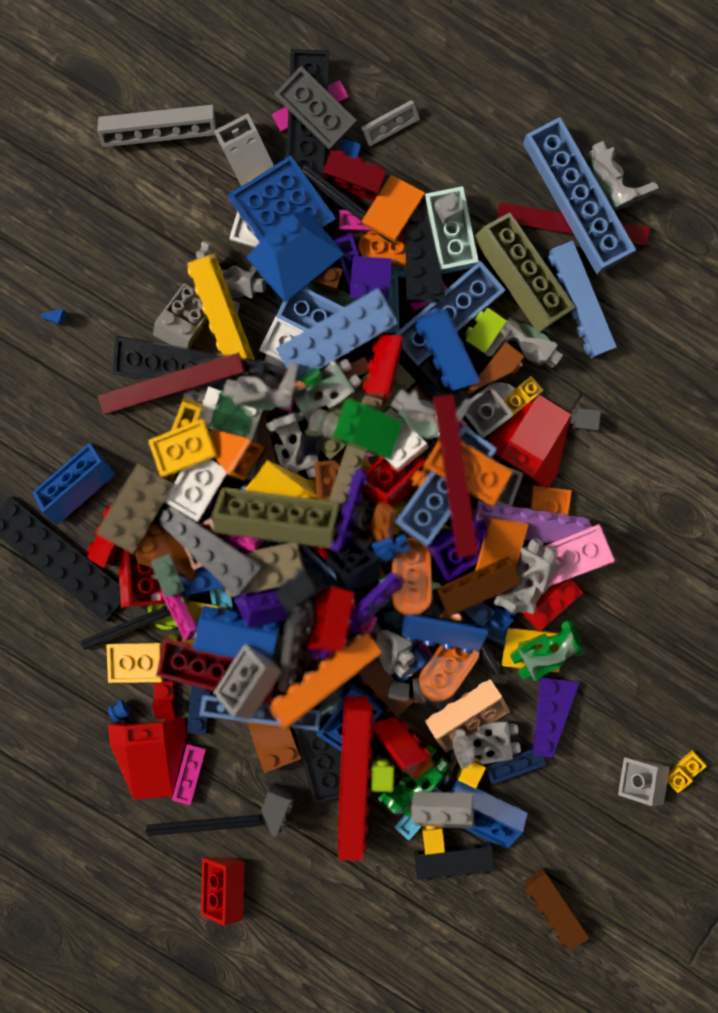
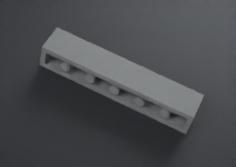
[97,105,216,147]

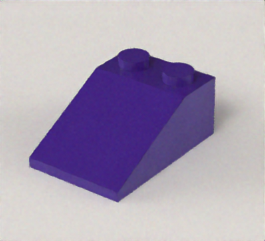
[427,519,487,581]

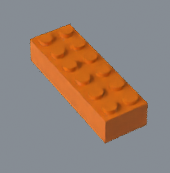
[270,633,381,731]

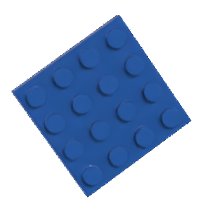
[227,156,336,242]

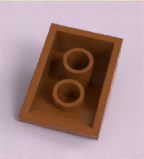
[466,342,524,395]
[135,521,197,580]
[247,722,301,773]

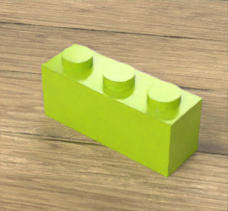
[372,752,393,791]

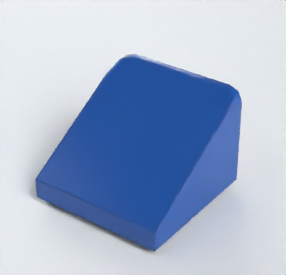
[340,139,361,158]
[41,309,68,326]

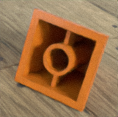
[209,429,264,481]

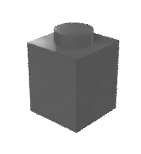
[570,408,601,432]

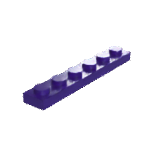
[310,572,406,661]

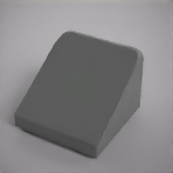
[388,681,410,702]

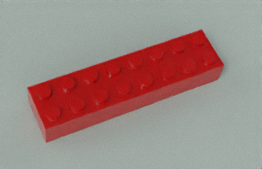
[337,696,373,860]

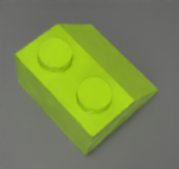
[464,308,507,359]

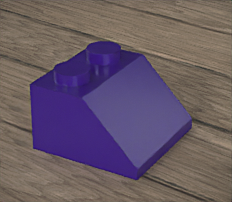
[350,256,392,301]
[235,591,287,628]

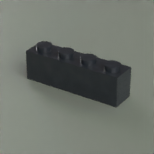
[414,842,494,881]

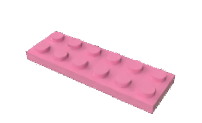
[511,524,615,591]

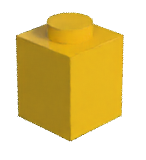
[457,756,486,789]
[422,826,445,855]

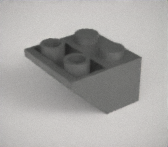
[261,783,294,837]

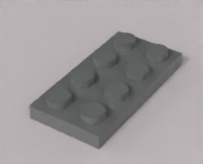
[274,66,357,150]
[278,605,311,692]

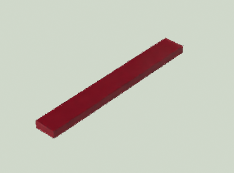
[496,202,650,247]
[97,352,245,414]
[433,395,478,557]

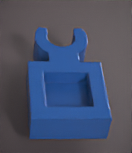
[372,535,410,563]
[486,607,517,635]

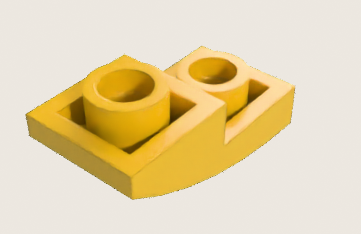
[502,376,543,414]
[667,750,707,793]

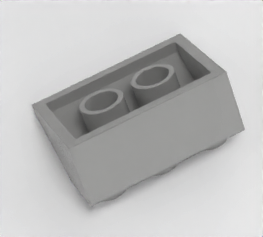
[214,644,282,720]
[411,792,474,829]

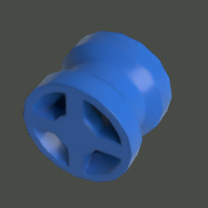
[108,699,131,724]

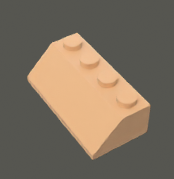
[425,679,510,753]

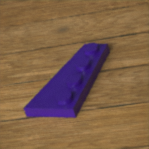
[331,468,368,551]
[532,677,579,758]

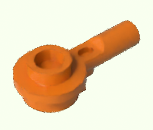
[411,459,431,487]

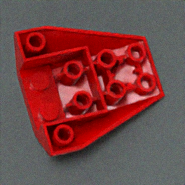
[487,394,571,489]
[108,717,187,800]

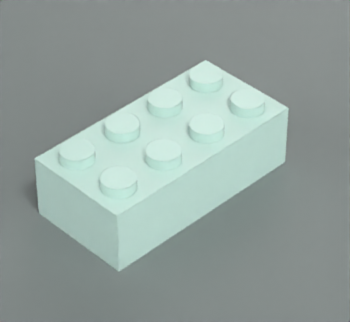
[425,186,478,274]

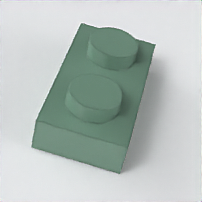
[151,554,184,597]

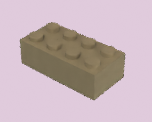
[97,463,173,553]
[226,543,306,597]

